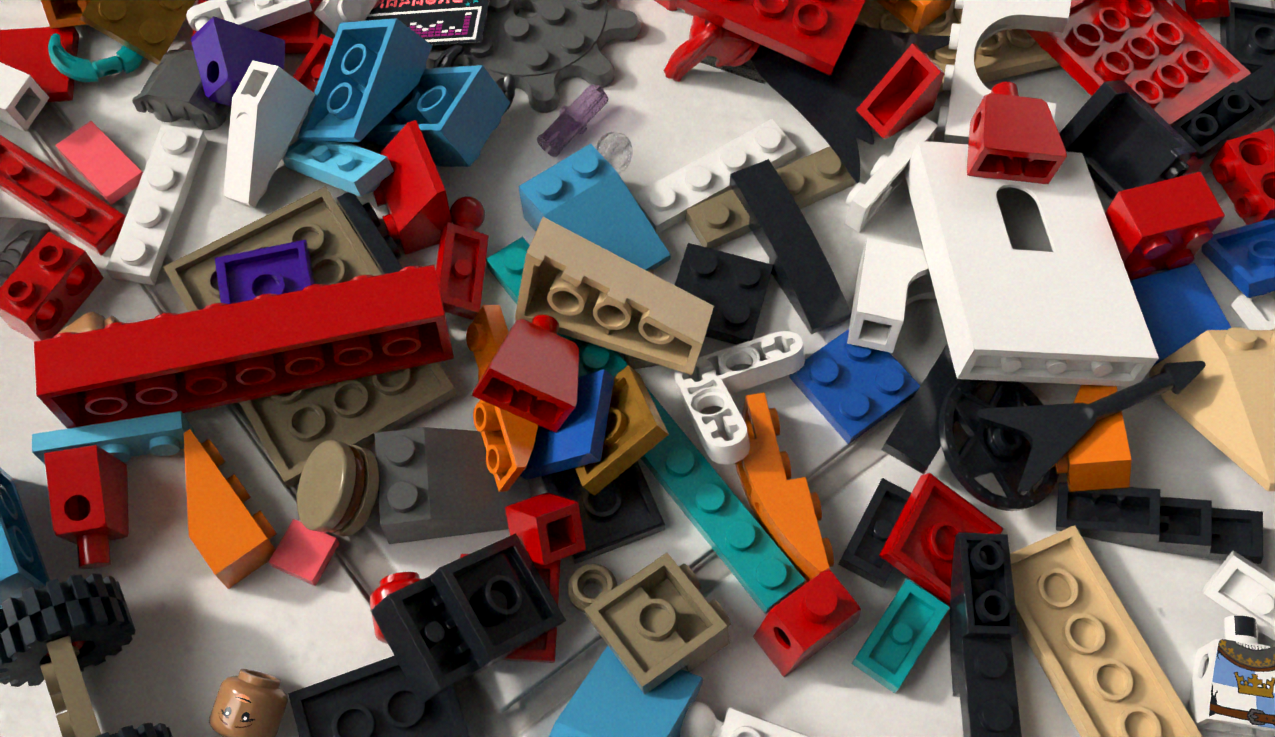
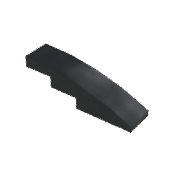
[729,159,851,335]
[881,343,978,475]
[1056,482,1263,564]

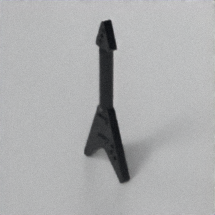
[976,361,1206,495]

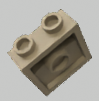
[584,553,731,695]

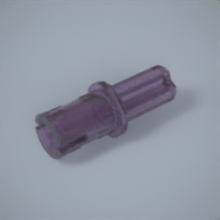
[537,84,609,157]

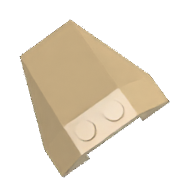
[1149,327,1275,491]

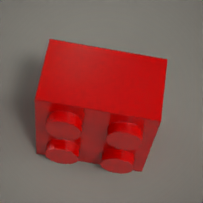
[1105,171,1225,281]

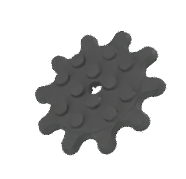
[426,0,641,113]

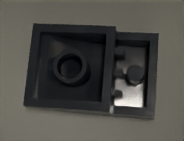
[371,533,566,704]

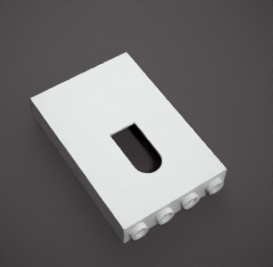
[904,141,1159,387]

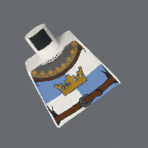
[1187,616,1275,737]

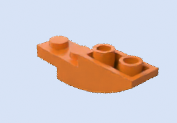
[466,305,538,492]
[735,392,834,582]

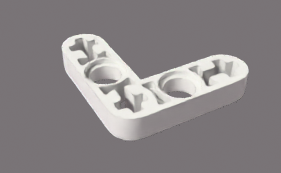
[674,331,805,464]

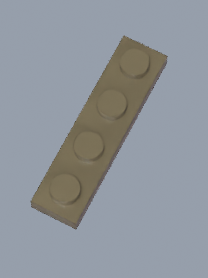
[685,146,855,249]

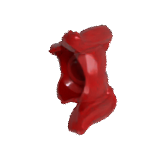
[663,11,760,81]

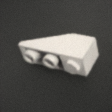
[224,61,315,208]

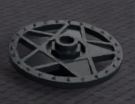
[939,379,1060,511]

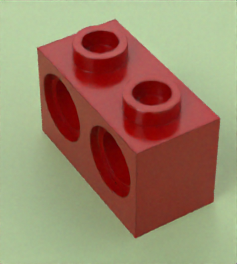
[1209,128,1275,225]
[0,231,104,341]

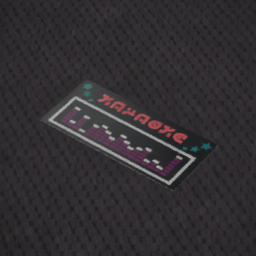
[365,0,489,45]

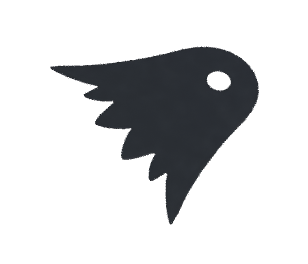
[751,24,950,183]

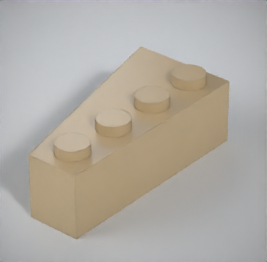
[515,217,714,375]

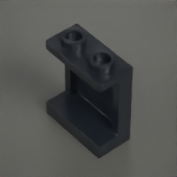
[1059,80,1197,200]

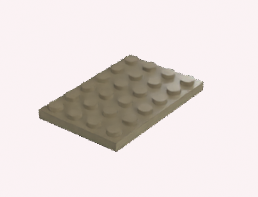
[163,186,457,489]

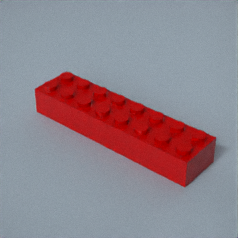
[34,265,454,429]

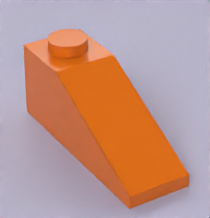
[1056,385,1132,492]

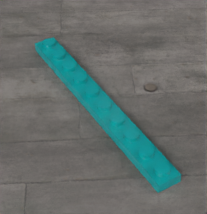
[486,236,805,614]

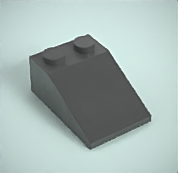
[375,427,531,544]

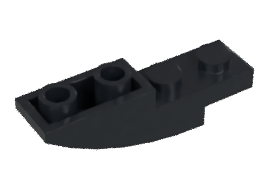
[1171,58,1275,159]
[950,532,1022,737]

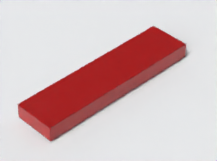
[0,135,126,256]

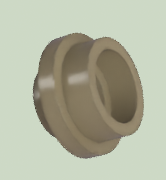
[568,564,617,613]

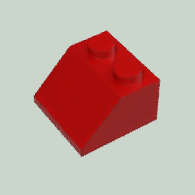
[372,120,452,255]

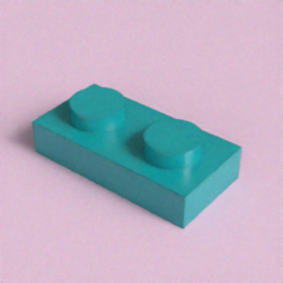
[851,579,950,693]

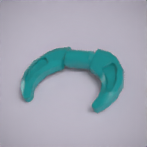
[48,34,144,82]

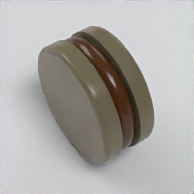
[297,440,379,537]

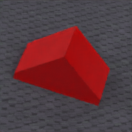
[856,43,944,139]

